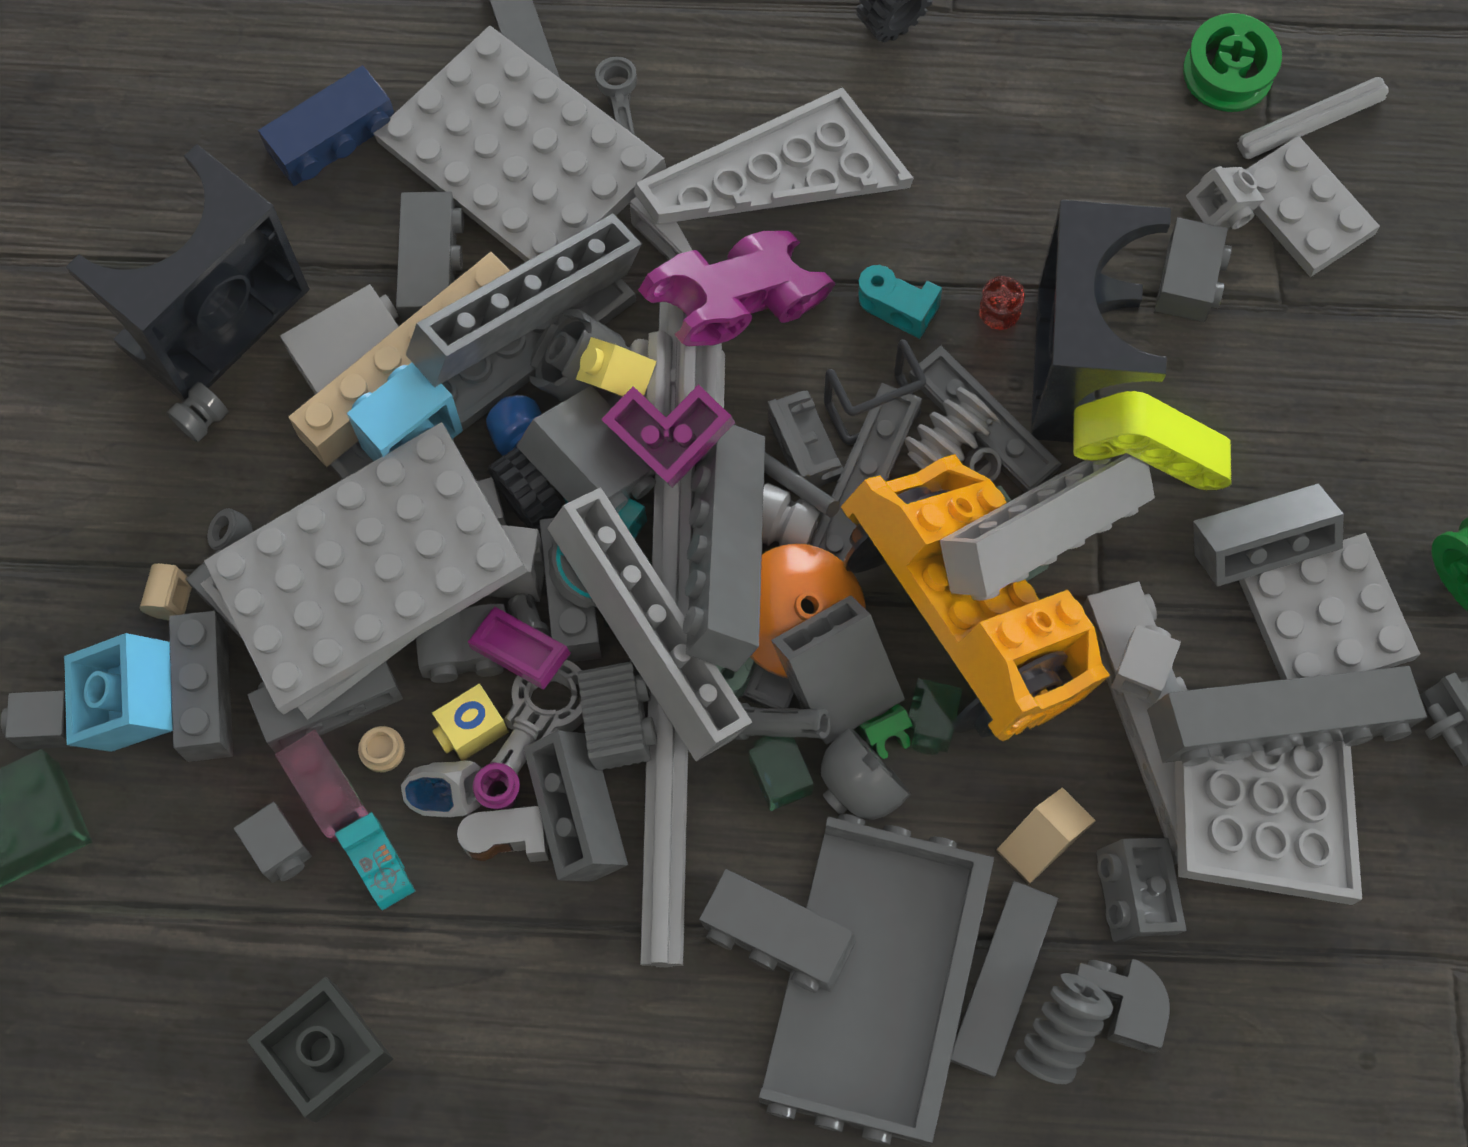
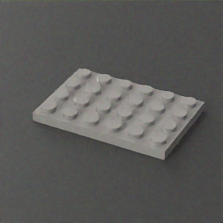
[373,26,666,262]
[204,422,528,714]

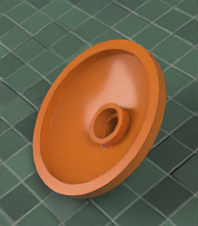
[750,544,866,679]

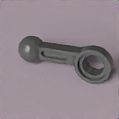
[595,57,642,141]

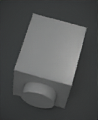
[1111,625,1181,704]

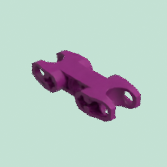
[638,231,836,347]

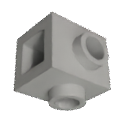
[1186,166,1264,229]

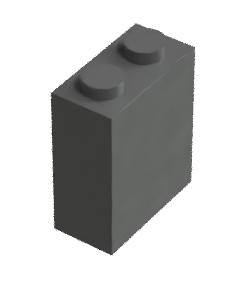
[516,386,656,513]
[771,595,905,745]

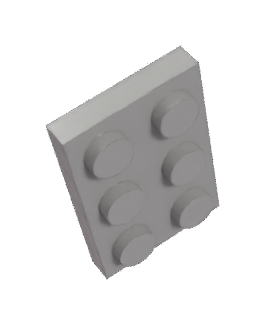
[1246,135,1380,277]

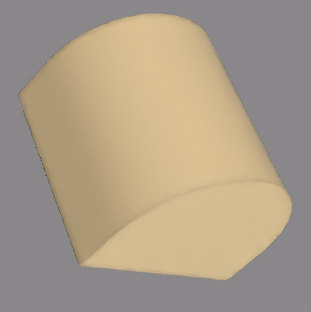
[140,564,192,620]

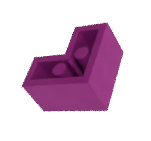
[601,384,735,488]

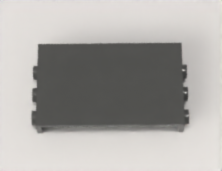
[759,814,994,1147]

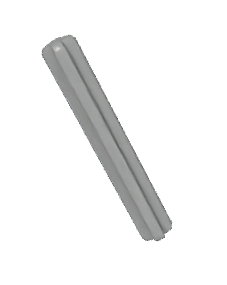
[1237,77,1389,159]

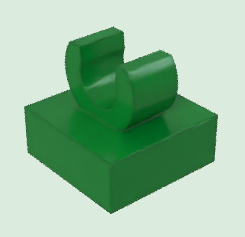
[856,704,913,759]

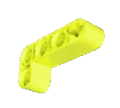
[1073,391,1231,490]

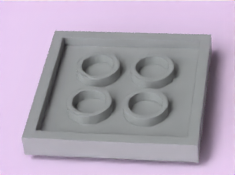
[1239,533,1420,680]

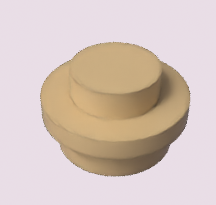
[358,726,405,772]

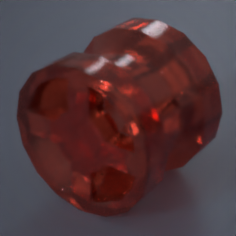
[979,276,1025,330]

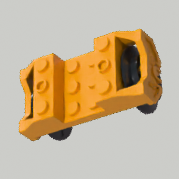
[841,454,1110,741]

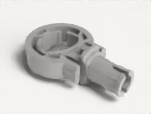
[490,660,584,776]

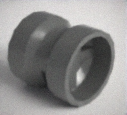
[166,382,229,443]

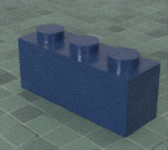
[258,65,394,186]

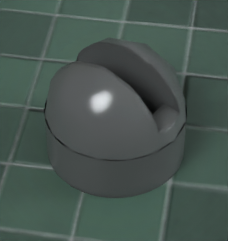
[963,447,1002,481]

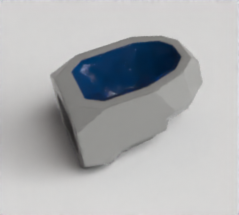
[401,760,482,817]

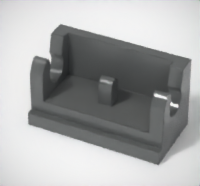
[768,391,844,487]

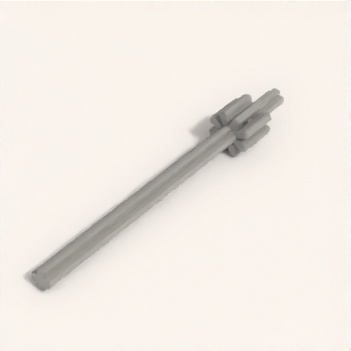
[630,259,725,967]

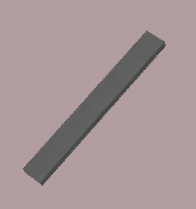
[743,383,922,708]

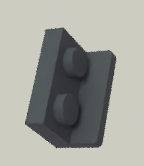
[1096,838,1187,942]

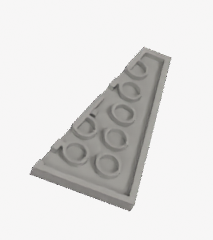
[634,87,914,224]

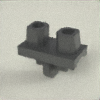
[1420,672,1468,766]

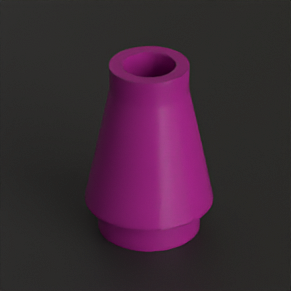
[473,763,520,810]

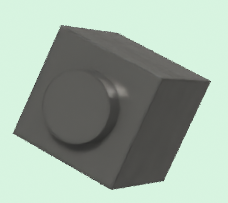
[1,691,75,750]
[234,802,312,883]

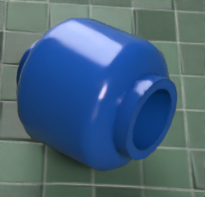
[486,395,542,456]

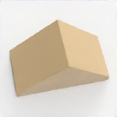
[996,787,1096,884]

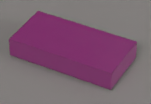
[468,606,570,690]

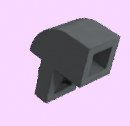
[1073,959,1170,1054]

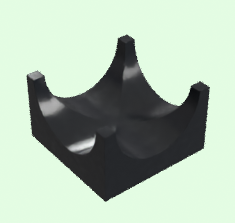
[66,144,310,402]
[1031,200,1171,443]

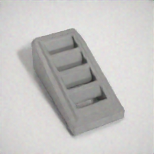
[630,196,692,260]

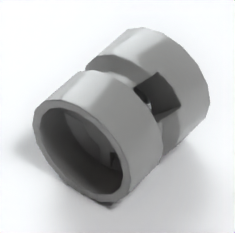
[762,483,824,546]

